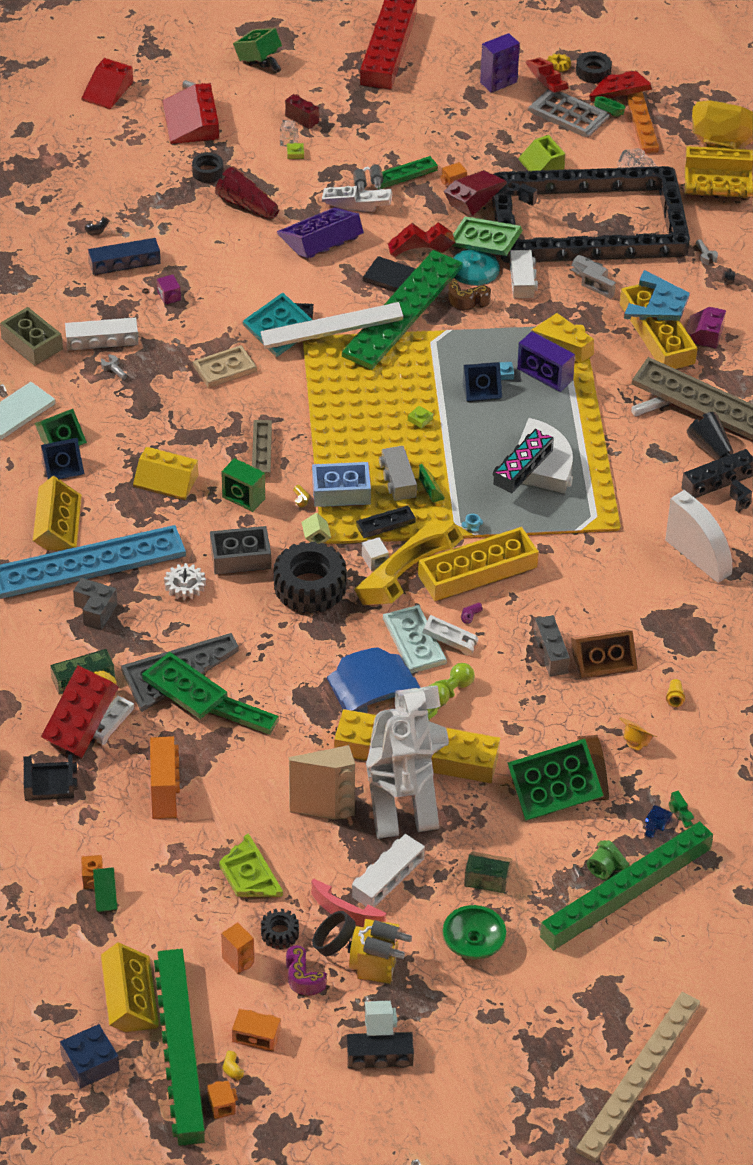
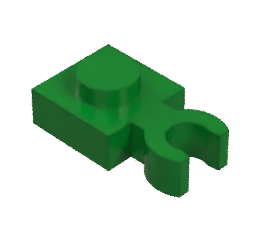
[669,790,694,828]

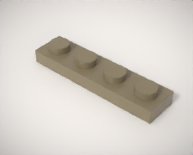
[252,420,272,477]

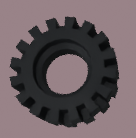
[261,908,299,949]

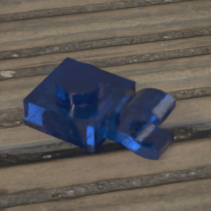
[644,805,673,839]

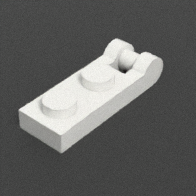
[422,615,479,656]
[92,695,134,745]

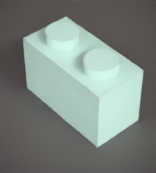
[365,1001,397,1036]

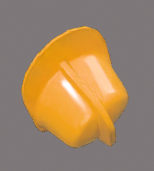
[619,717,657,751]

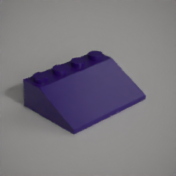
[277,208,364,258]

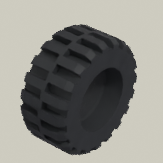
[273,541,347,613]

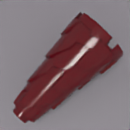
[215,166,279,219]

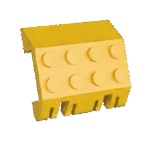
[685,146,753,198]

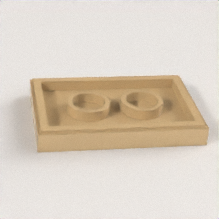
[193,345,257,388]

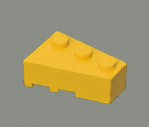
[531,313,594,363]

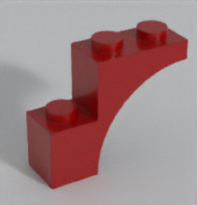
[387,222,455,258]

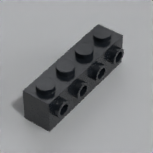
[681,449,753,498]

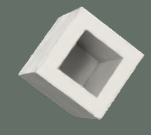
[362,537,389,571]

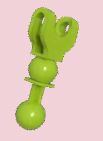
[427,663,475,720]

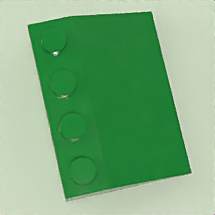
[508,738,604,821]

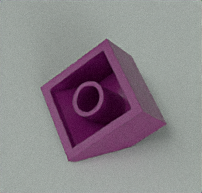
[686,307,726,349]

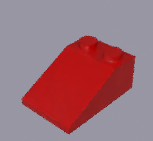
[81,58,134,109]

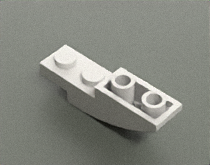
[322,186,393,212]

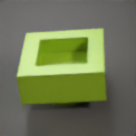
[287,143,304,159]
[407,406,433,428]

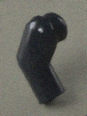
[259,57,281,73]
[85,216,110,235]

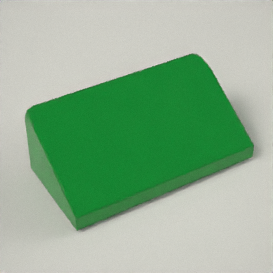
[419,464,445,502]
[93,867,117,912]

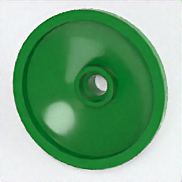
[443,905,506,959]

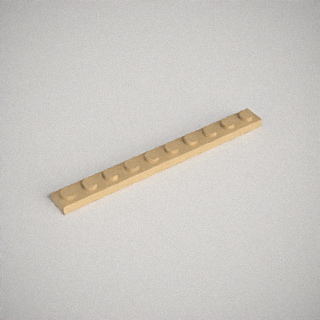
[576,992,701,1163]

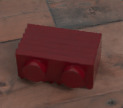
[285,94,320,129]

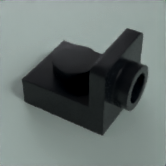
[729,480,752,513]

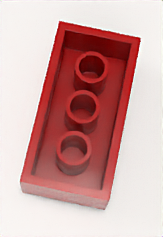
[41,666,119,758]

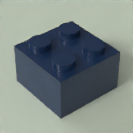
[60,1024,120,1088]

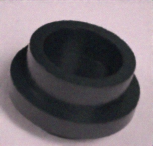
[722,268,736,285]

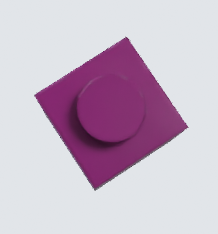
[157,274,181,305]

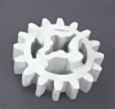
[164,563,206,600]

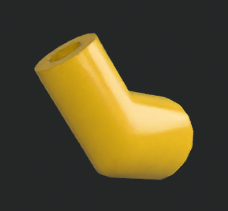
[293,485,310,508]
[223,1050,244,1080]

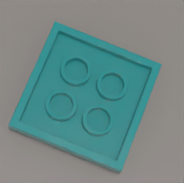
[242,292,312,357]

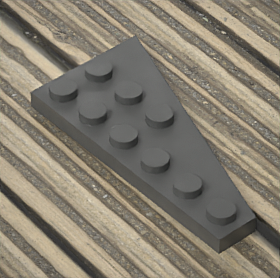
[121,633,239,713]

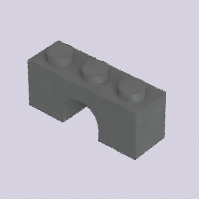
[534,615,570,677]

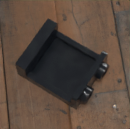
[23,755,78,801]

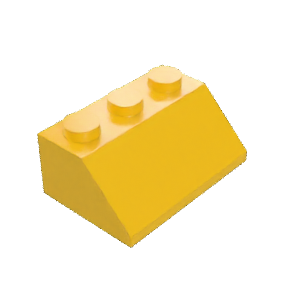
[133,447,199,500]

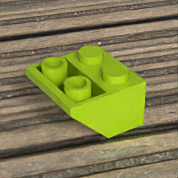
[519,135,566,171]

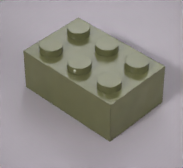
[0,307,63,366]

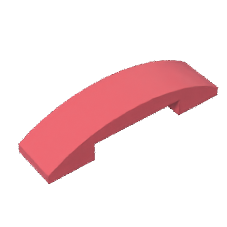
[311,878,386,927]

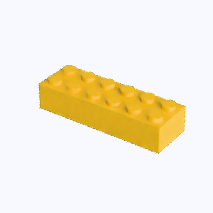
[619,284,697,369]
[418,527,539,602]

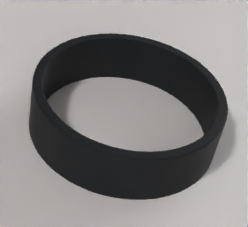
[312,911,356,956]

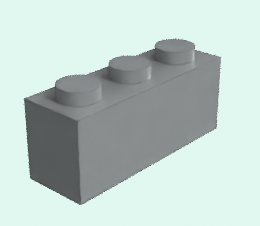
[379,446,417,501]

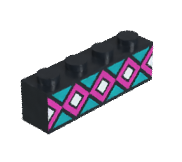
[493,429,554,494]

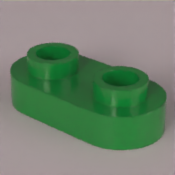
[594,96,626,117]

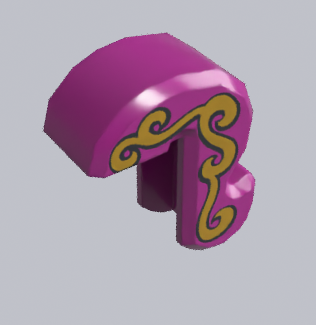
[286,945,327,995]

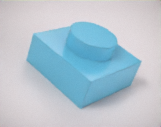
[500,362,514,380]

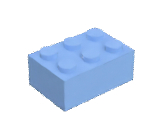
[312,462,371,507]

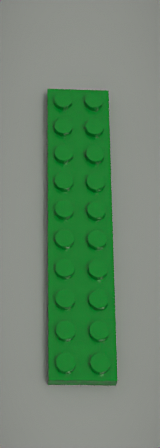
[342,250,463,370]

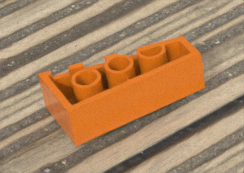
[150,736,180,819]

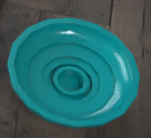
[454,249,500,286]

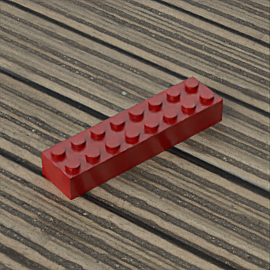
[360,0,418,90]

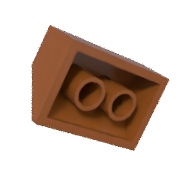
[571,629,638,678]

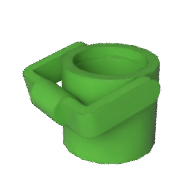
[586,840,629,880]

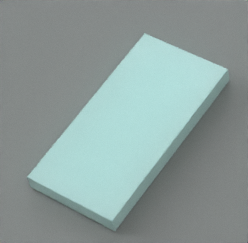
[0,382,56,440]
[383,605,447,674]

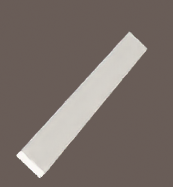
[261,302,403,349]

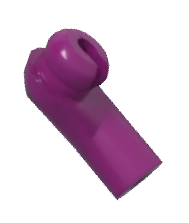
[461,602,483,624]

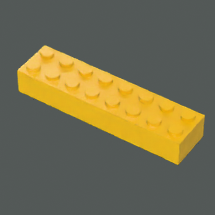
[334,709,500,783]

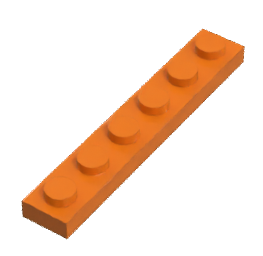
[625,92,659,154]

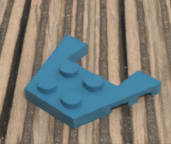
[624,270,690,321]

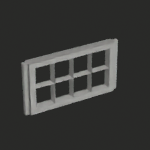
[528,89,610,138]

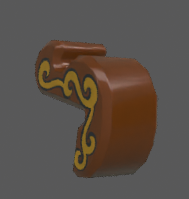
[448,280,491,310]

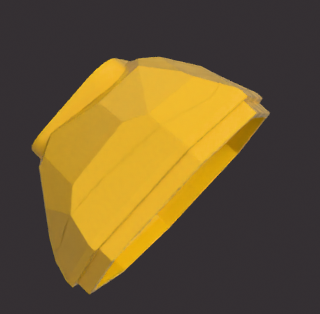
[692,100,753,149]

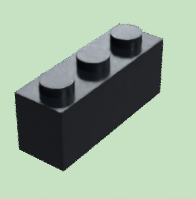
[347,1032,414,1069]

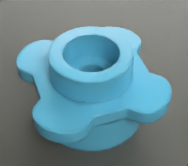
[462,513,483,532]

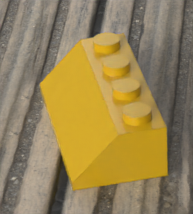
[33,476,82,551]
[101,942,159,1032]

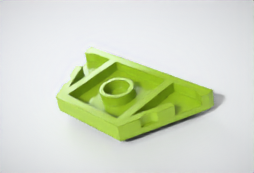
[219,833,283,897]

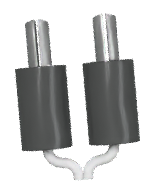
[353,164,383,192]
[358,920,412,959]

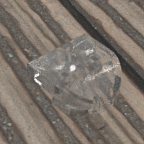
[617,148,657,168]

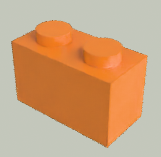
[221,922,255,974]
[232,1009,281,1052]

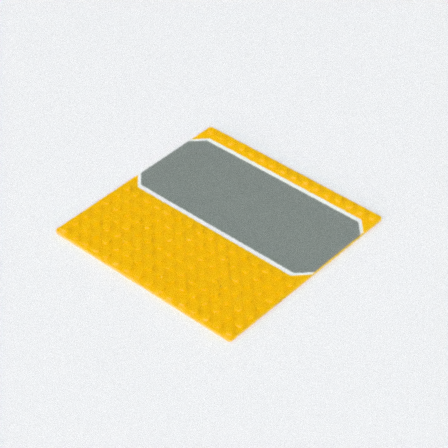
[303,325,621,544]

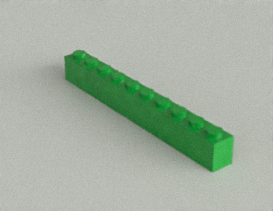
[540,821,714,951]
[154,948,205,1146]

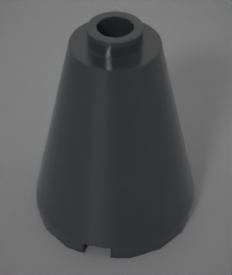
[686,412,734,460]

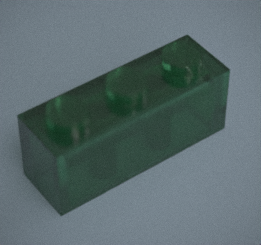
[50,649,115,694]

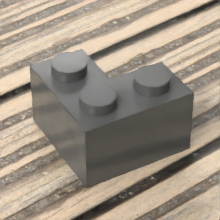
[73,578,118,630]

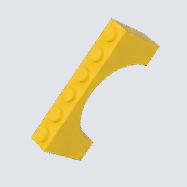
[354,523,464,605]

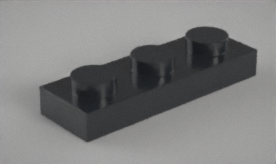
[356,506,416,539]

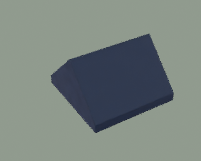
[463,362,503,401]
[41,438,85,480]

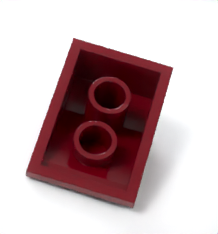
[443,170,507,216]

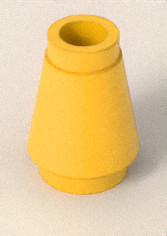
[666,679,686,707]

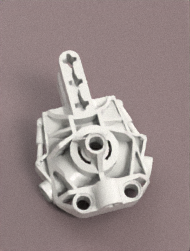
[366,686,448,839]

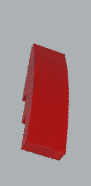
[526,57,569,93]

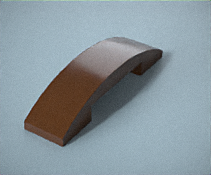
[577,735,609,801]

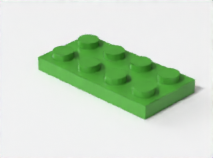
[452,217,523,256]

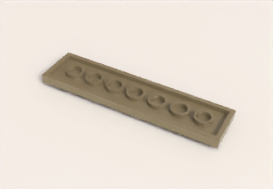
[631,357,753,440]

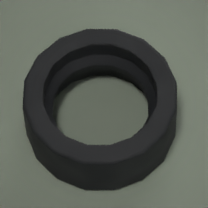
[192,153,224,183]

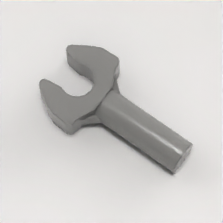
[696,239,718,265]
[101,354,127,380]

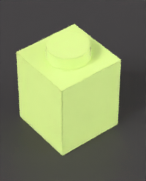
[301,513,331,544]

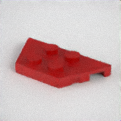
[589,71,652,102]

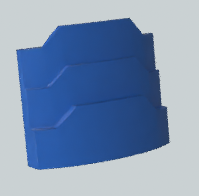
[327,647,421,713]

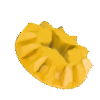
[546,53,572,72]

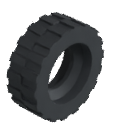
[576,51,612,84]

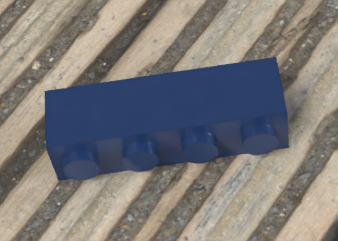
[88,237,161,275]

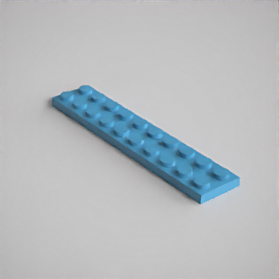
[0,525,186,599]

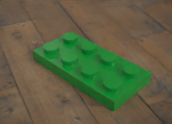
[142,652,228,719]

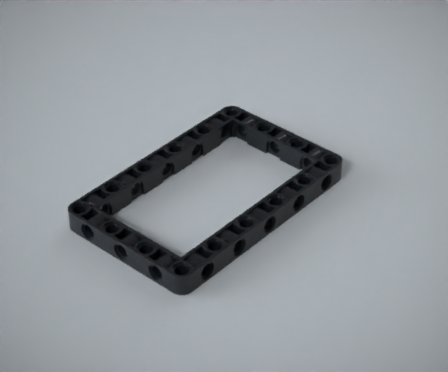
[492,166,690,263]

